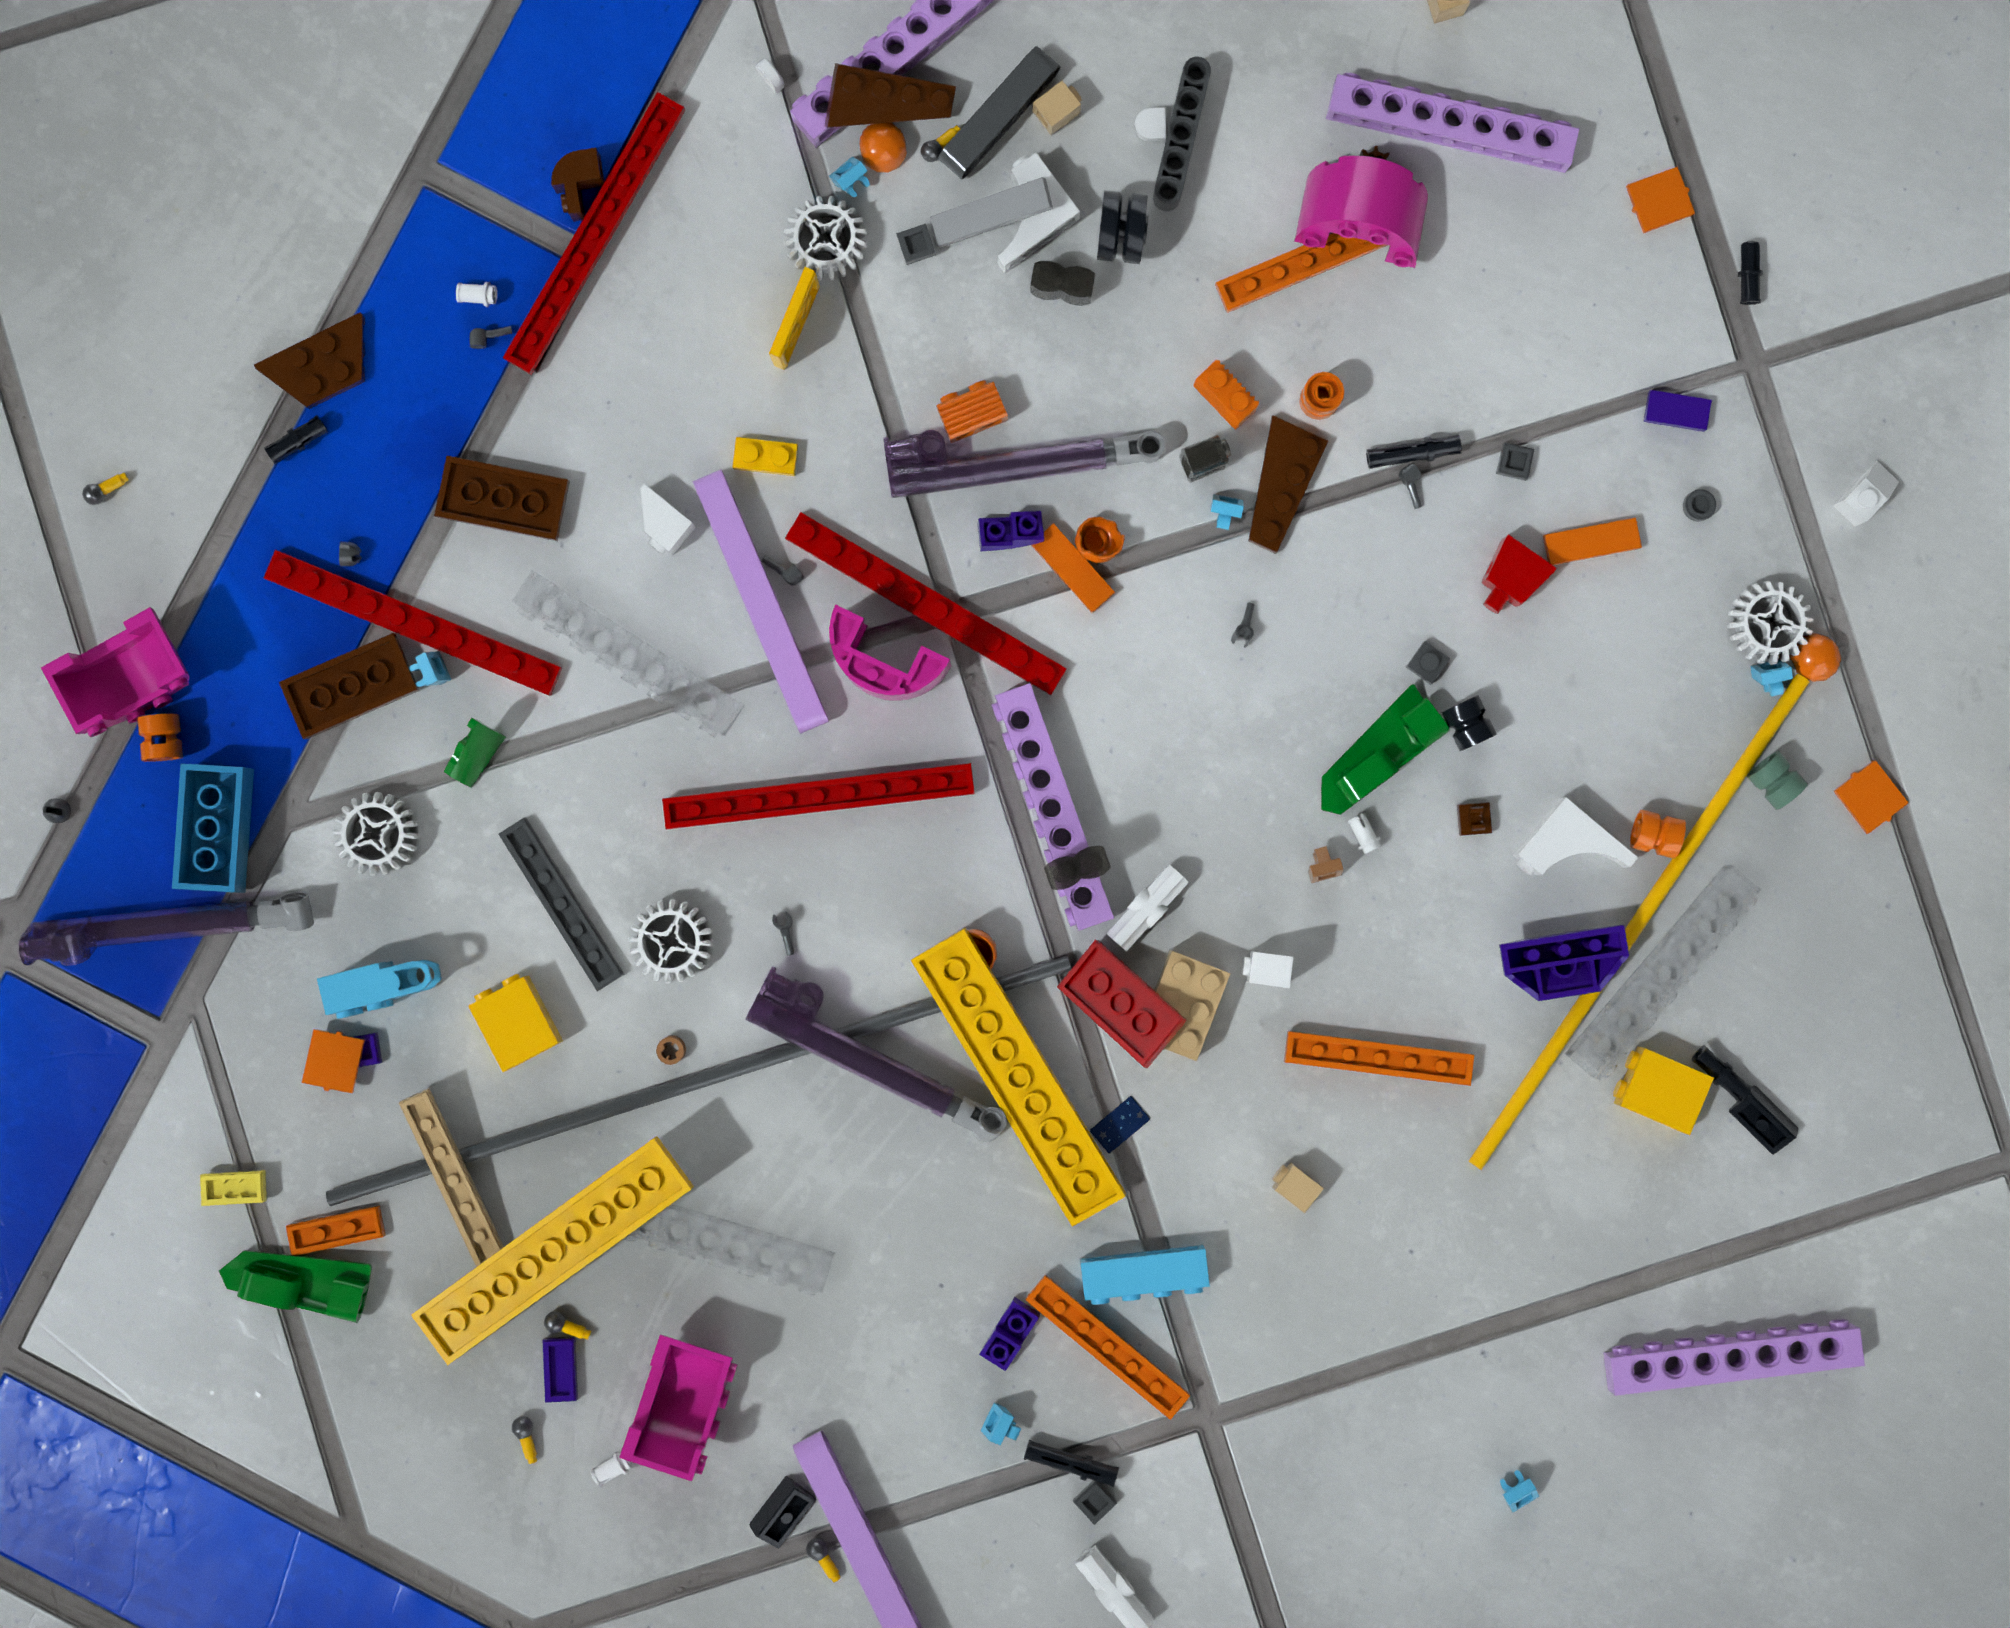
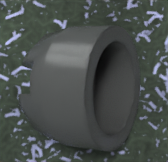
[339,541,362,567]
[42,798,71,823]

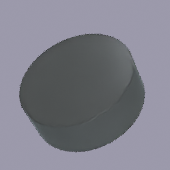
[1683,489,1716,522]

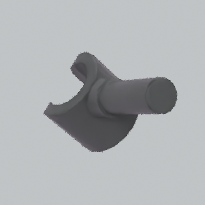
[470,326,513,349]
[1399,464,1422,509]
[761,556,804,586]
[1231,602,1255,648]
[772,911,794,956]

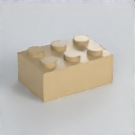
[1155,950,1231,1061]

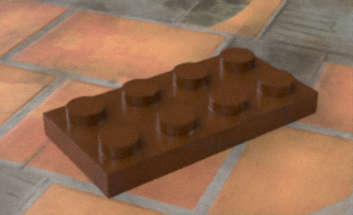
[434,456,570,542]
[279,633,420,740]

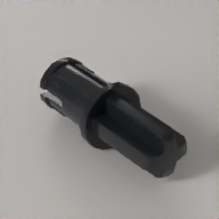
[1738,241,1763,305]

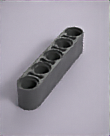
[938,46,1061,179]
[1153,56,1211,211]

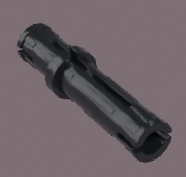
[1366,434,1462,469]
[1024,1439,1119,1487]

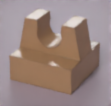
[1308,846,1344,884]

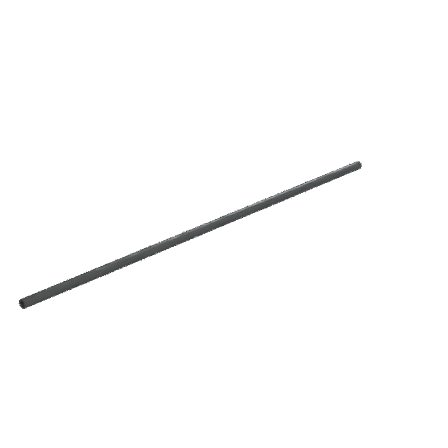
[326,956,1071,1206]

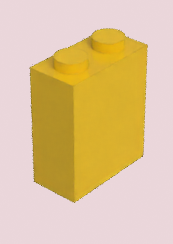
[468,974,563,1072]
[1613,1046,1714,1135]

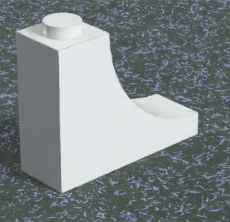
[998,152,1080,273]
[1513,797,1638,876]

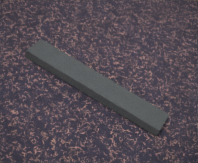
[498,817,625,991]

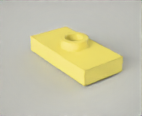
[200,1170,267,1206]

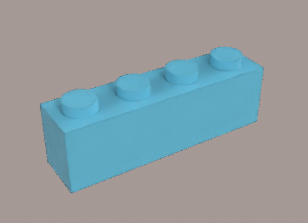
[1080,1245,1210,1305]

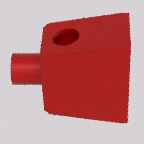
[1481,534,1557,614]

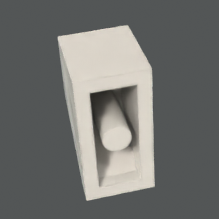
[1833,461,1899,527]
[640,484,696,555]
[1242,951,1294,988]

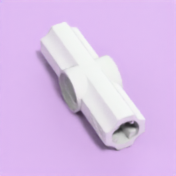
[1107,864,1189,951]
[1075,1545,1155,1628]

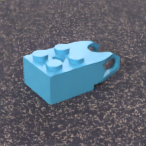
[317,960,442,1019]

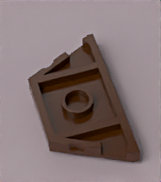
[254,312,365,409]

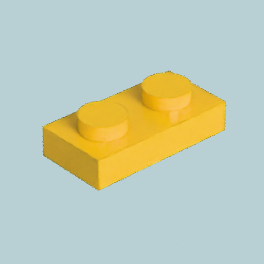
[732,437,798,476]

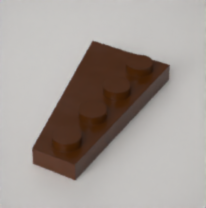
[824,63,956,128]
[1248,415,1328,554]

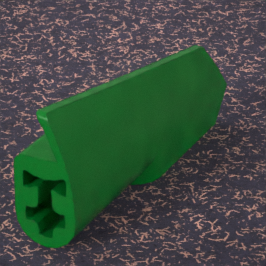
[1321,684,1450,815]
[219,1250,372,1323]

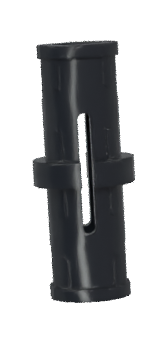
[264,415,328,465]
[1691,1046,1752,1102]

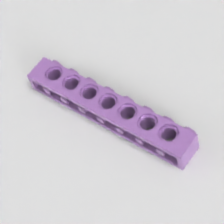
[790,0,994,148]
[1326,73,1579,173]
[991,683,1114,931]
[1603,1319,1865,1396]

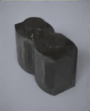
[1030,261,1095,306]
[1179,435,1232,483]
[1043,846,1111,890]

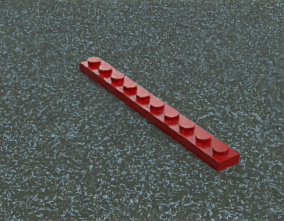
[503,92,686,375]
[785,512,1067,696]
[263,550,562,696]
[662,763,975,830]

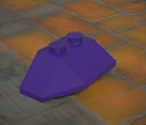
[1499,925,1629,1001]

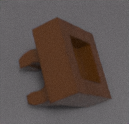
[1457,802,1492,836]

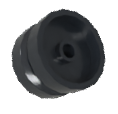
[1097,190,1149,264]

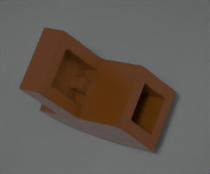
[551,148,605,222]

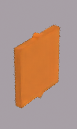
[1626,166,1695,234]
[1834,760,1908,834]
[302,1029,365,1093]

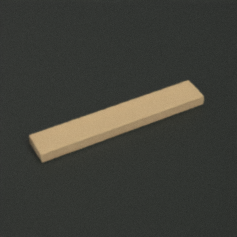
[399,1088,504,1267]

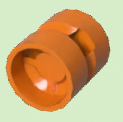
[1299,372,1344,420]
[137,714,183,762]
[1630,810,1686,859]

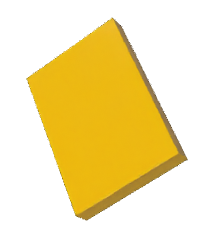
[769,267,820,370]

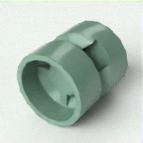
[1747,751,1808,810]

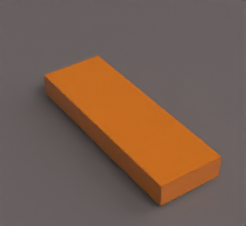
[1543,517,1642,565]
[1031,523,1115,614]
[286,1205,386,1256]

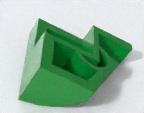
[444,718,506,788]

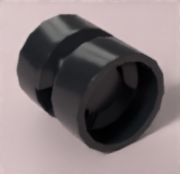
[1441,695,1497,751]

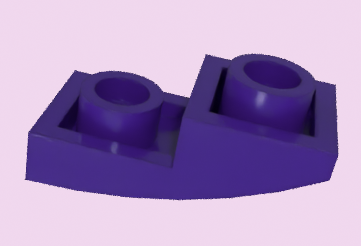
[977,511,1044,552]
[979,1297,1041,1371]

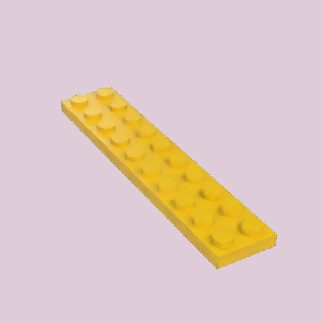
[911,927,1126,1227]
[411,1136,694,1365]

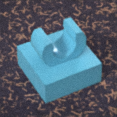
[829,157,870,198]
[1211,494,1244,530]
[409,652,451,687]
[1750,659,1793,697]
[980,1402,1021,1446]
[1500,1470,1539,1513]

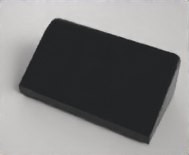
[1729,1085,1798,1155]
[749,1476,816,1549]

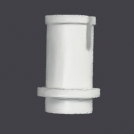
[456,282,497,307]
[1347,813,1381,854]
[590,1451,633,1487]

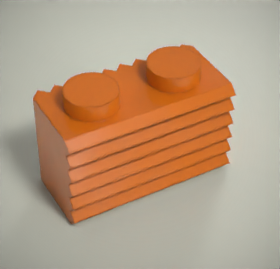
[1193,360,1259,430]
[936,380,1008,443]

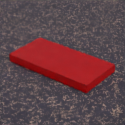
[1057,939,1187,1068]

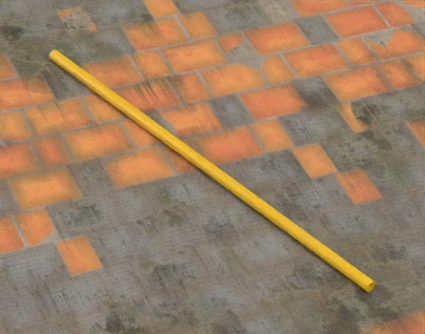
[1468,674,1810,1170]

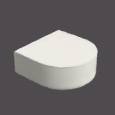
[755,59,785,94]
[1135,108,1166,142]

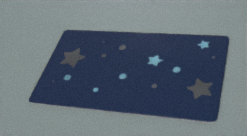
[1090,1096,1150,1154]

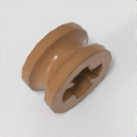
[656,1036,686,1065]

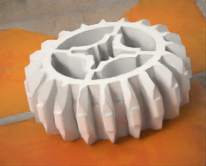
[784,196,867,281]
[1727,581,1814,665]
[333,792,419,876]
[628,899,713,983]

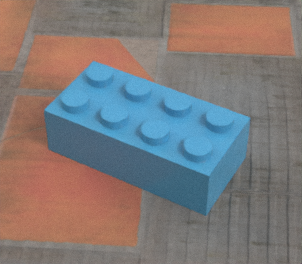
[172,764,254,893]

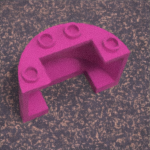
[1294,156,1428,268]
[829,604,952,701]
[41,607,190,737]
[619,1334,738,1481]

